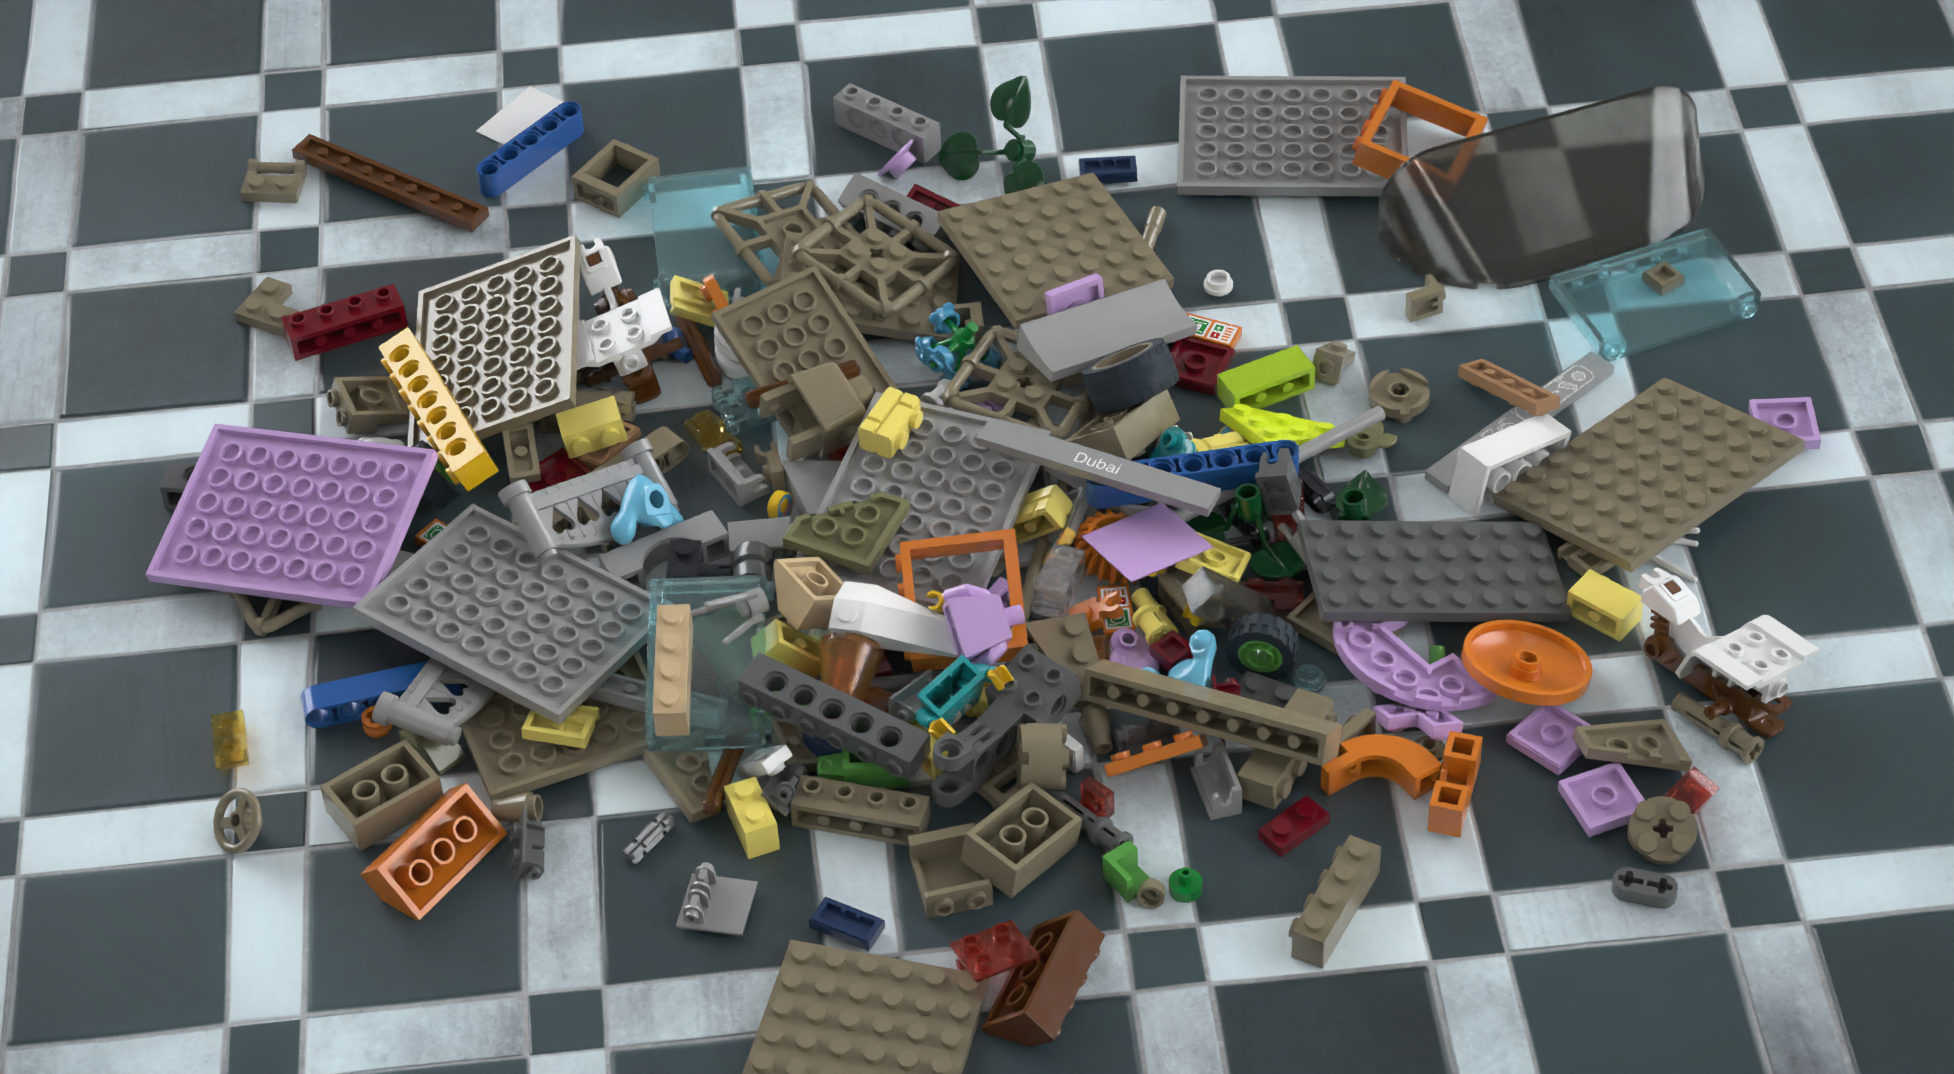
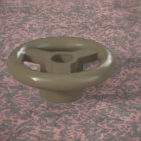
[213,788,263,854]

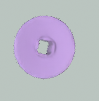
[877,138,917,179]

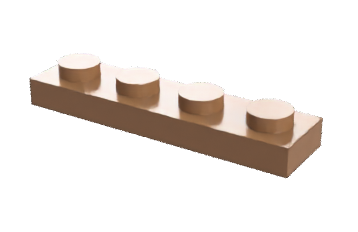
[1458,359,1560,416]

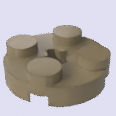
[1369,368,1430,423]
[1627,796,1697,865]

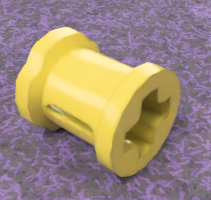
[1132,604,1172,645]

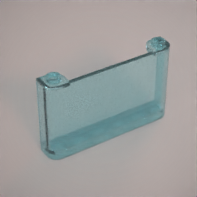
[643,166,767,307]
[1549,227,1761,362]
[645,575,774,751]

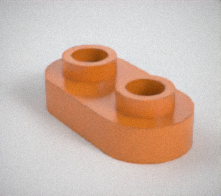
[700,274,729,312]

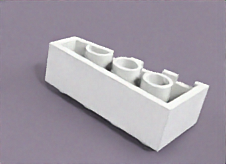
[1448,414,1572,517]

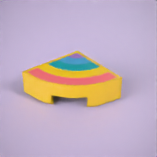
[1042,527,1076,569]

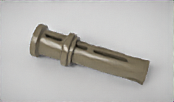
[1671,692,1765,764]

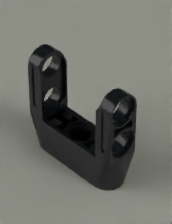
[1218,462,1336,547]

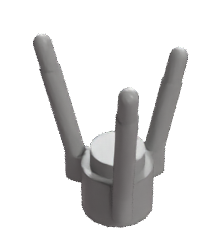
[691,587,769,646]

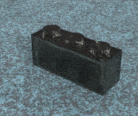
[1181,566,1277,632]

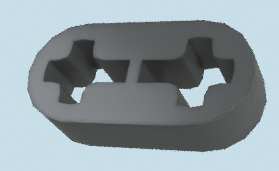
[1612,867,1678,909]

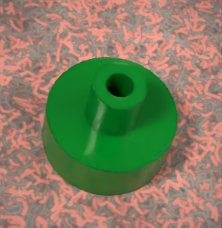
[1169,867,1203,903]

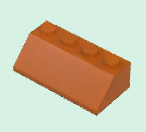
[360,783,508,921]

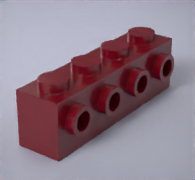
[281,284,408,361]

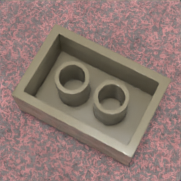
[320,739,443,851]
[961,782,1082,898]

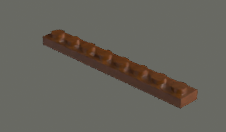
[292,134,489,232]

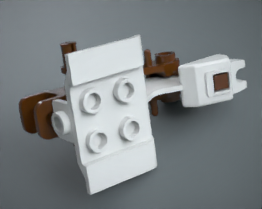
[577,237,684,405]
[1638,567,1819,738]

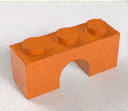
[1427,731,1483,838]

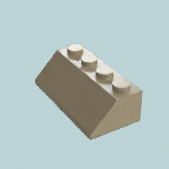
[1066,389,1180,461]

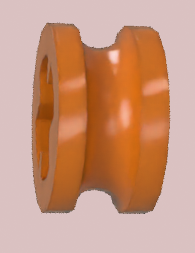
[361,706,392,738]

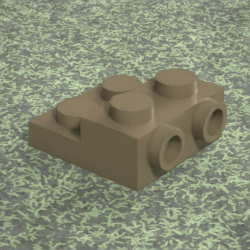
[327,376,409,434]

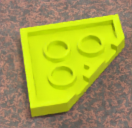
[1219,404,1345,448]

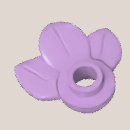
[1109,628,1159,670]

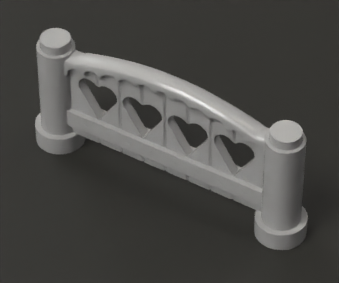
[498,438,680,563]
[372,658,496,746]

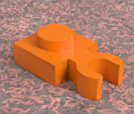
[1068,592,1124,632]

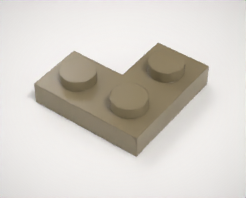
[234,277,299,337]

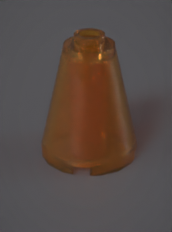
[819,632,884,719]

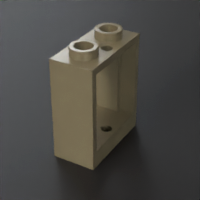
[571,139,661,218]

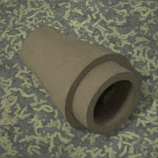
[1079,703,1113,754]
[491,791,543,822]

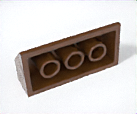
[981,909,1105,1047]

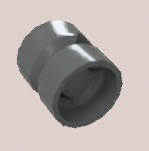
[731,541,774,597]

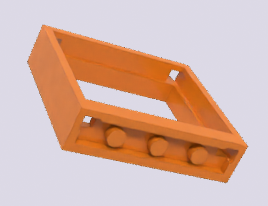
[1352,79,1488,204]
[895,529,1028,672]

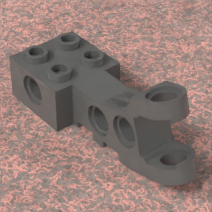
[931,645,1082,808]

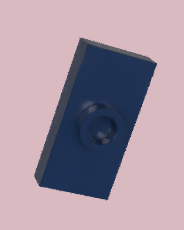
[1079,155,1138,184]
[809,896,885,951]

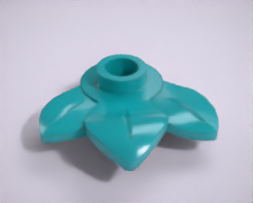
[1149,426,1196,459]

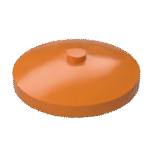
[1461,620,1593,706]

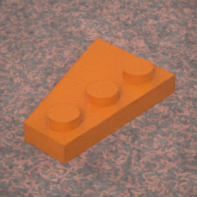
[1104,730,1209,777]

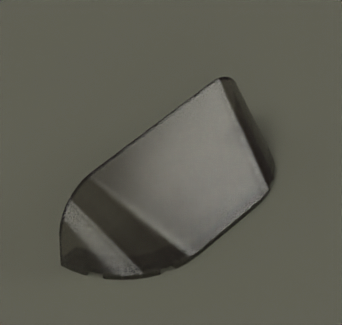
[1377,86,1705,290]

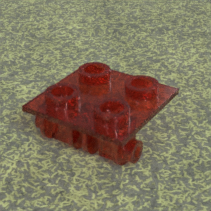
[949,920,1040,983]

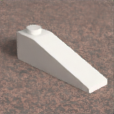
[828,581,958,658]

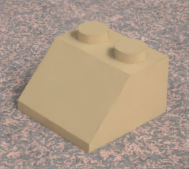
[773,557,844,631]

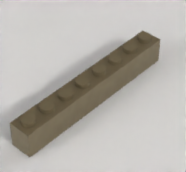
[1082,659,1342,766]

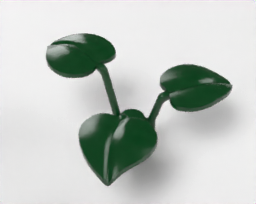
[939,75,1046,194]
[1301,470,1388,572]
[1185,483,1303,580]

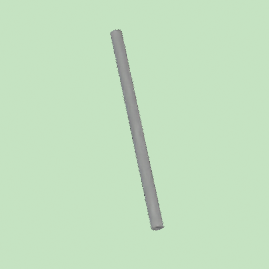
[1173,406,1386,522]

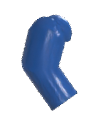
[662,326,693,364]

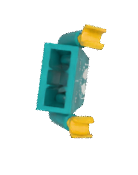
[916,654,1014,740]

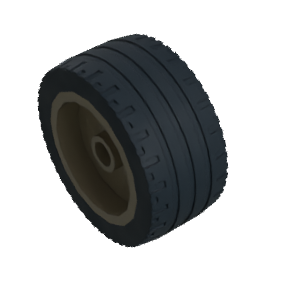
[1081,338,1179,414]

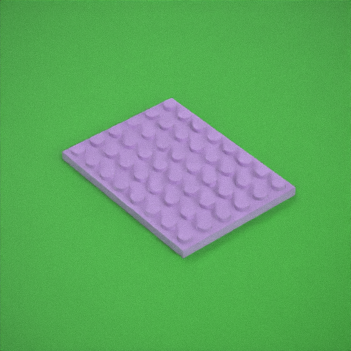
[145,423,439,609]

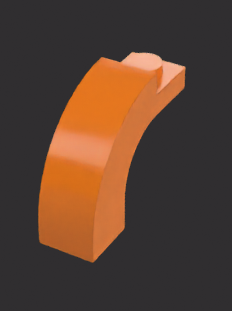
[1321,734,1442,800]

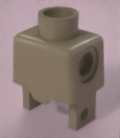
[759,362,874,462]

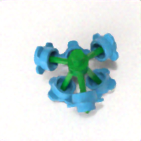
[915,302,1002,390]

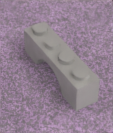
[599,510,730,590]

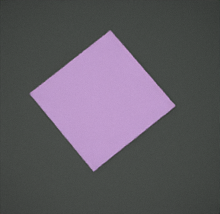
[1082,503,1213,582]

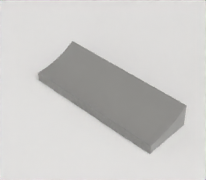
[1016,279,1197,382]

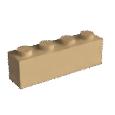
[652,604,693,736]

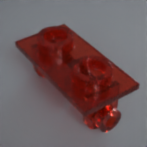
[1239,578,1303,611]

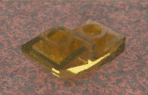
[683,409,744,456]
[210,709,249,770]

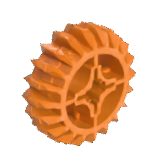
[1073,509,1146,585]

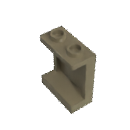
[908,823,993,919]

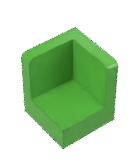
[1102,840,1150,903]

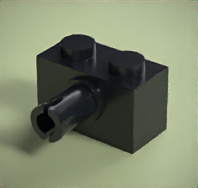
[665,540,733,610]

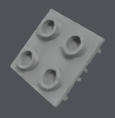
[676,862,758,936]

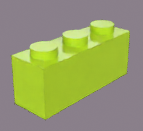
[1217,345,1315,409]

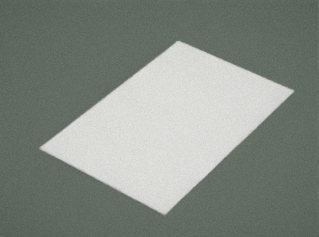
[476,86,563,145]

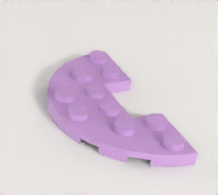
[1333,621,1497,711]

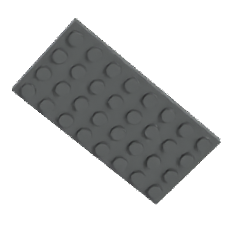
[1297,520,1572,622]

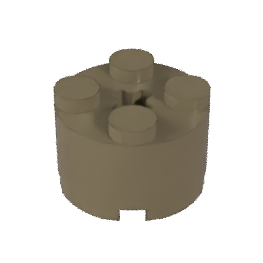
[1016,723,1069,790]

